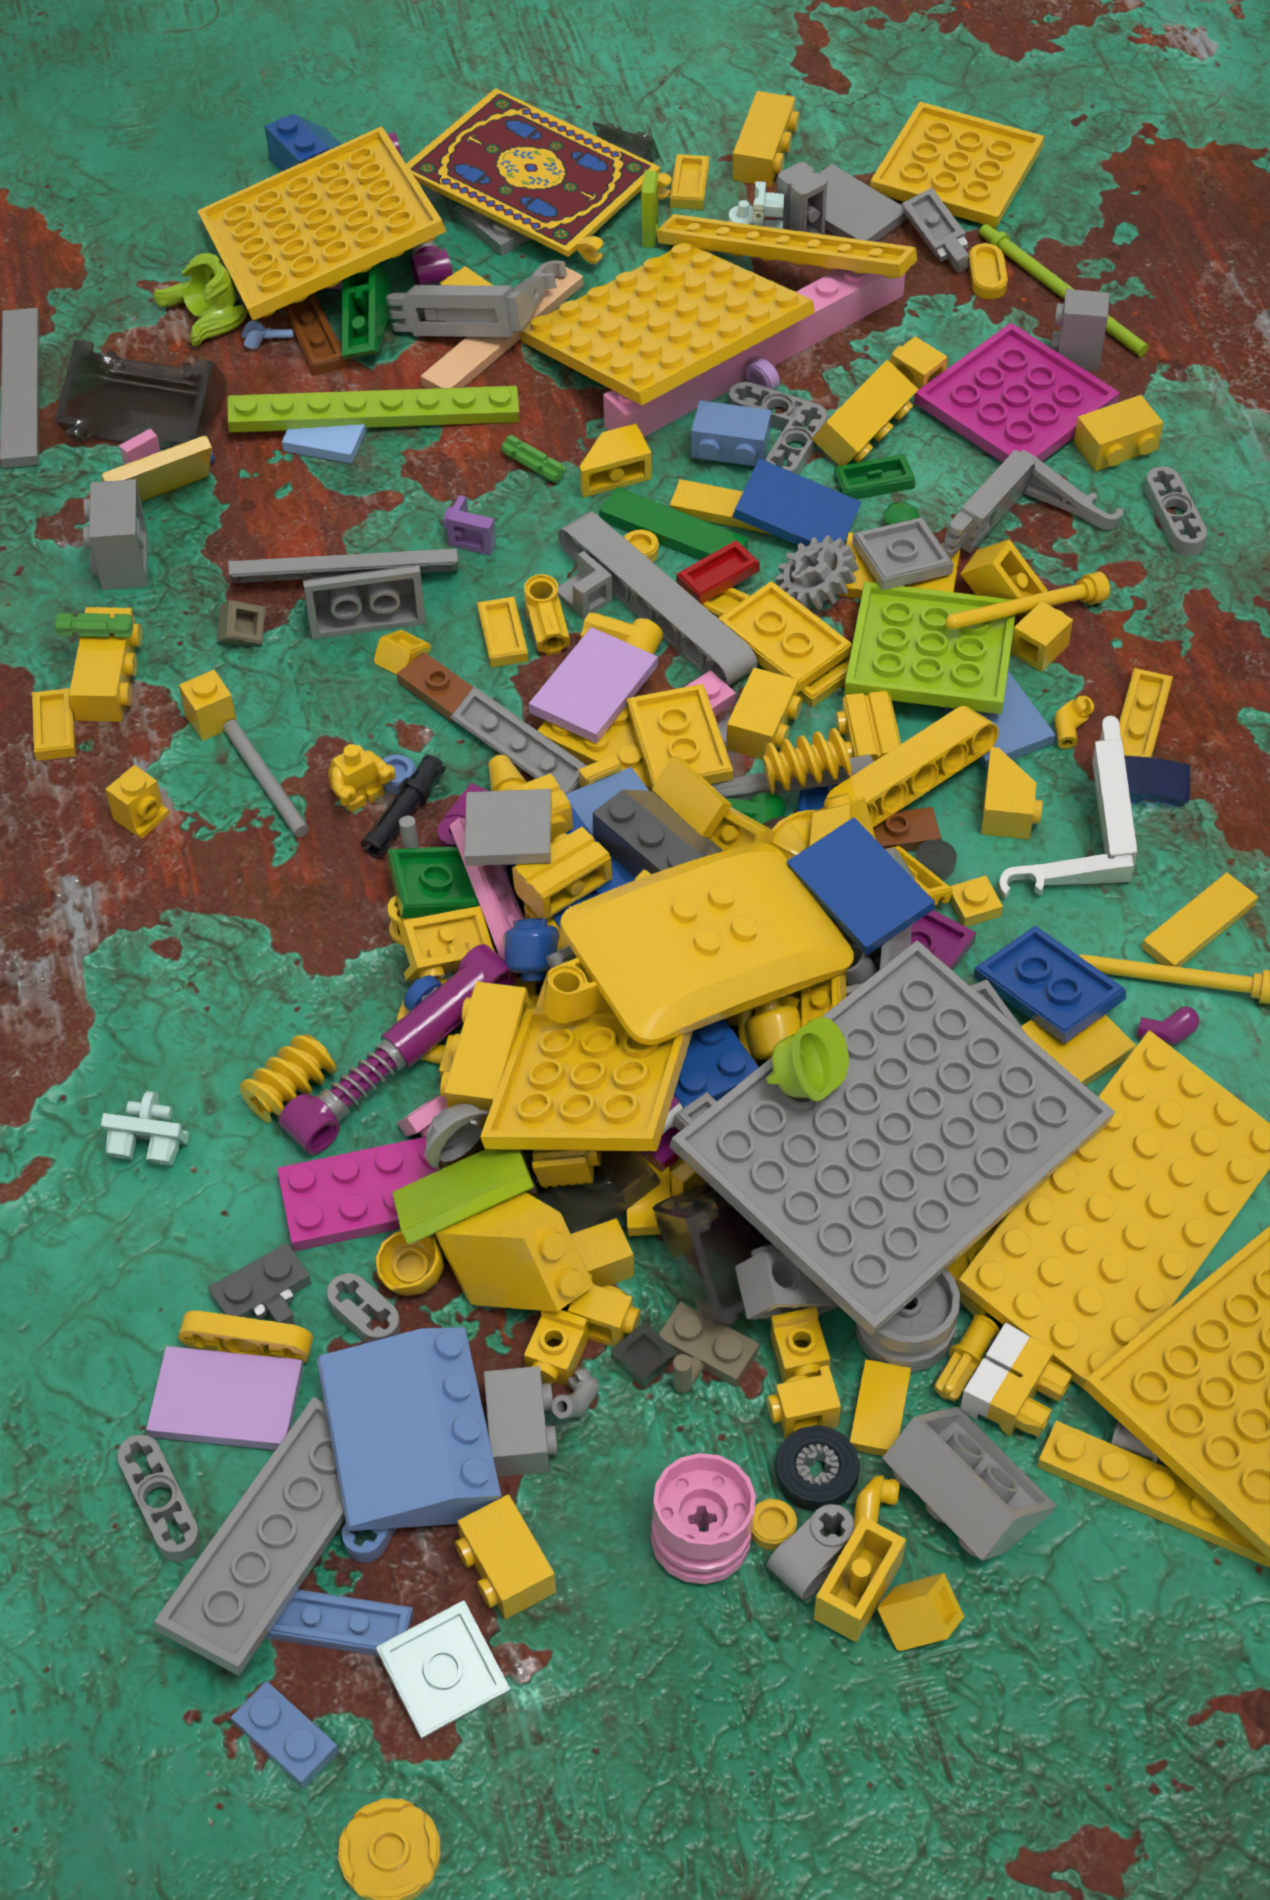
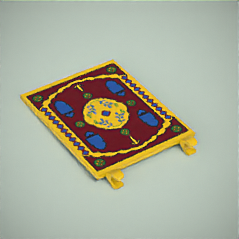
[406,88,672,264]

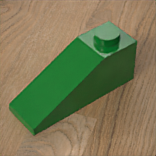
[342,263,391,360]

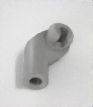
[551,1368,600,1419]

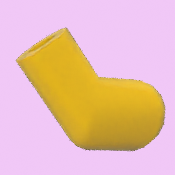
[1054,695,1094,749]
[853,1475,900,1532]

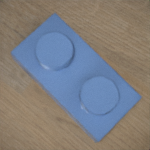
[231,1681,339,1789]

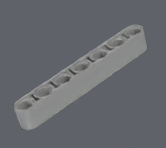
[558,511,758,686]

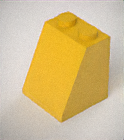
[435,1192,594,1312]

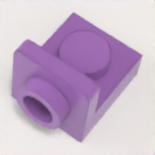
[443,495,496,556]

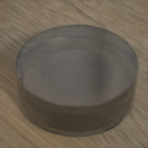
[915,840,957,880]

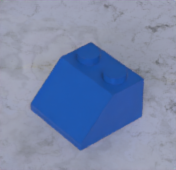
[265,114,341,171]

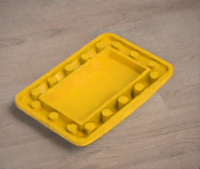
[559,842,854,1045]

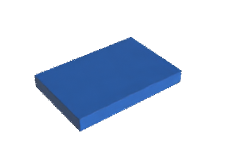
[732,458,861,547]
[787,817,935,955]
[974,926,1126,1044]

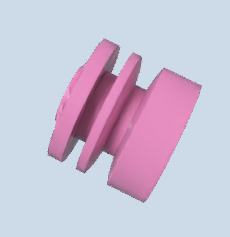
[650,1453,756,1584]

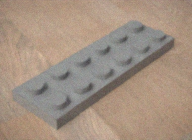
[154,1397,345,1676]

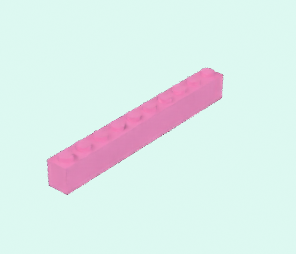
[603,269,905,437]

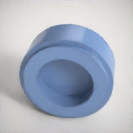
[382,755,416,794]

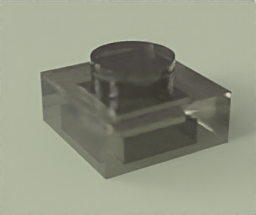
[611,1321,676,1388]

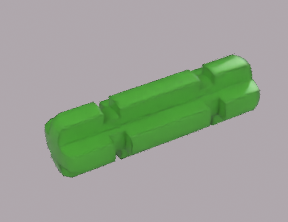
[501,435,566,483]
[55,612,133,638]

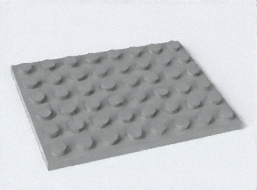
[670,940,1115,1336]

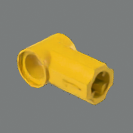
[524,574,570,655]
[580,612,664,655]

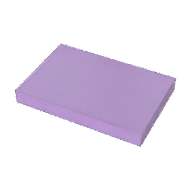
[529,627,658,744]
[146,1346,304,1450]

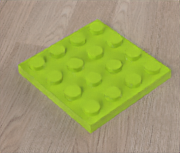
[844,582,1015,714]

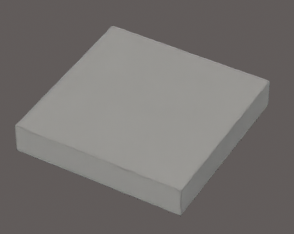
[852,517,954,590]
[464,789,552,866]

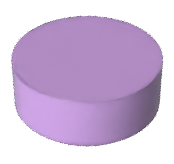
[745,358,780,390]

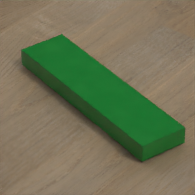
[599,487,748,560]

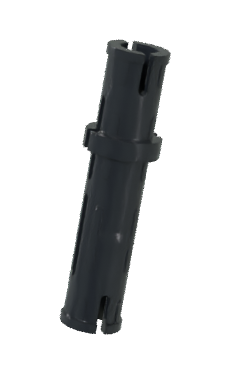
[361,754,446,858]

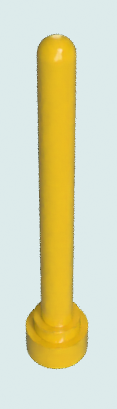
[945,572,1110,630]
[1078,954,1270,1005]

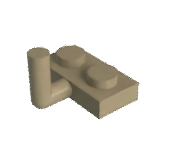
[657,1302,760,1393]

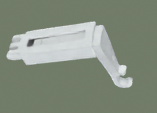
[999,716,1137,900]

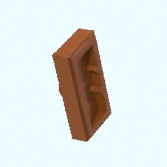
[397,652,473,722]
[873,807,942,852]

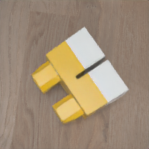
[960,1323,1072,1437]

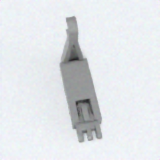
[386,260,567,337]
[942,450,1123,557]

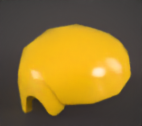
[375,1231,444,1296]

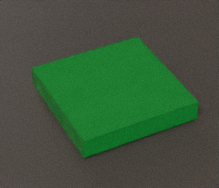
[386,847,483,918]

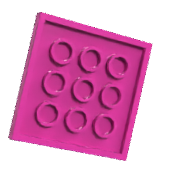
[914,323,1120,463]

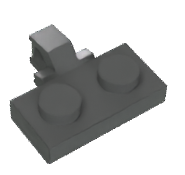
[208,1243,311,1325]

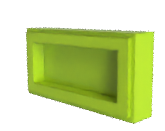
[641,170,659,248]

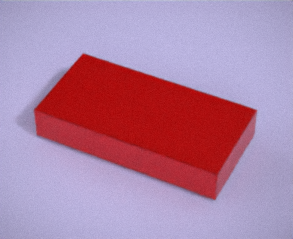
[676,540,760,604]

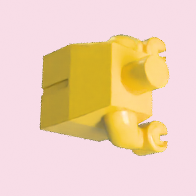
[328,744,396,813]

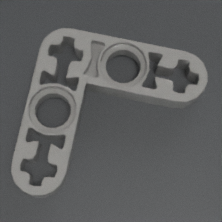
[729,382,828,475]

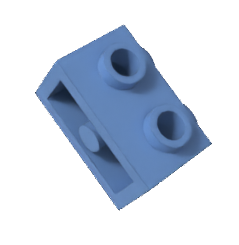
[691,400,772,466]

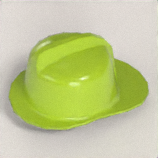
[765,1016,849,1102]

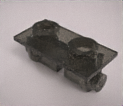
[592,122,660,163]

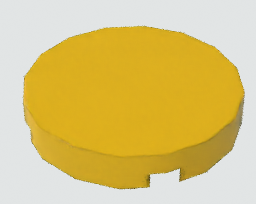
[338,1799,441,1900]

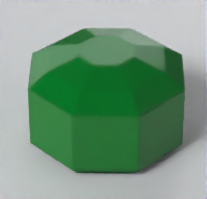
[882,502,920,526]

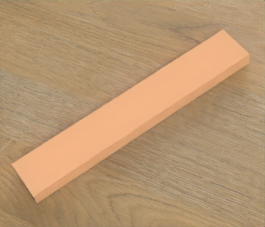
[420,267,584,389]

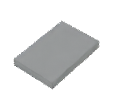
[819,164,908,242]

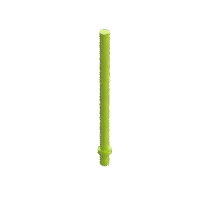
[979,224,1149,357]

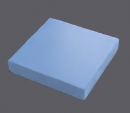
[282,424,368,464]

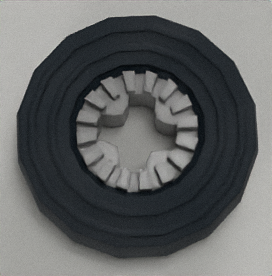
[774,1425,860,1511]

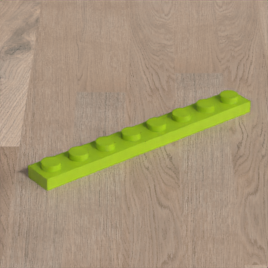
[228,386,519,432]

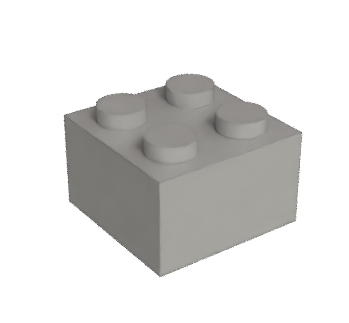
[83,479,148,590]

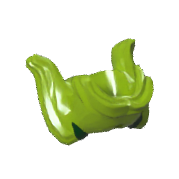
[153,253,247,346]

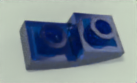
[1124,756,1190,807]

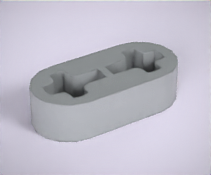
[327,1273,401,1343]

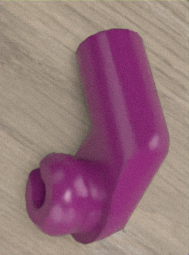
[1136,1006,1200,1045]

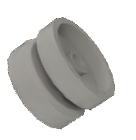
[855,1269,960,1373]

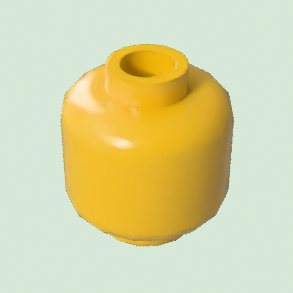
[745,999,801,1061]

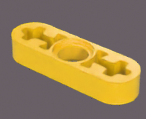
[178,1311,314,1363]

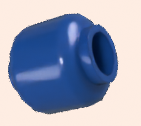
[503,918,559,981]

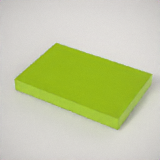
[392,1149,534,1244]

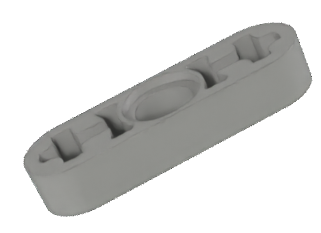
[1145,466,1207,556]
[117,1435,201,1562]

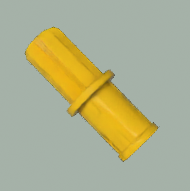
[934,1314,1000,1401]

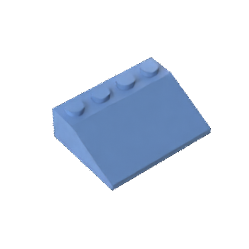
[317,1327,501,1531]

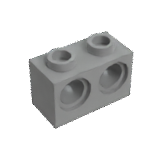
[735,1245,838,1319]

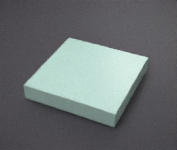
[376,1601,510,1740]

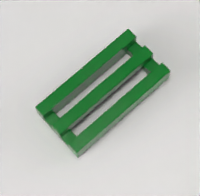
[834,454,915,500]

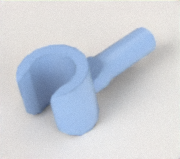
[241,321,293,349]

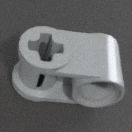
[767,1504,854,1601]

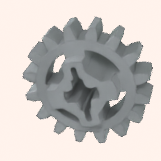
[775,535,859,610]

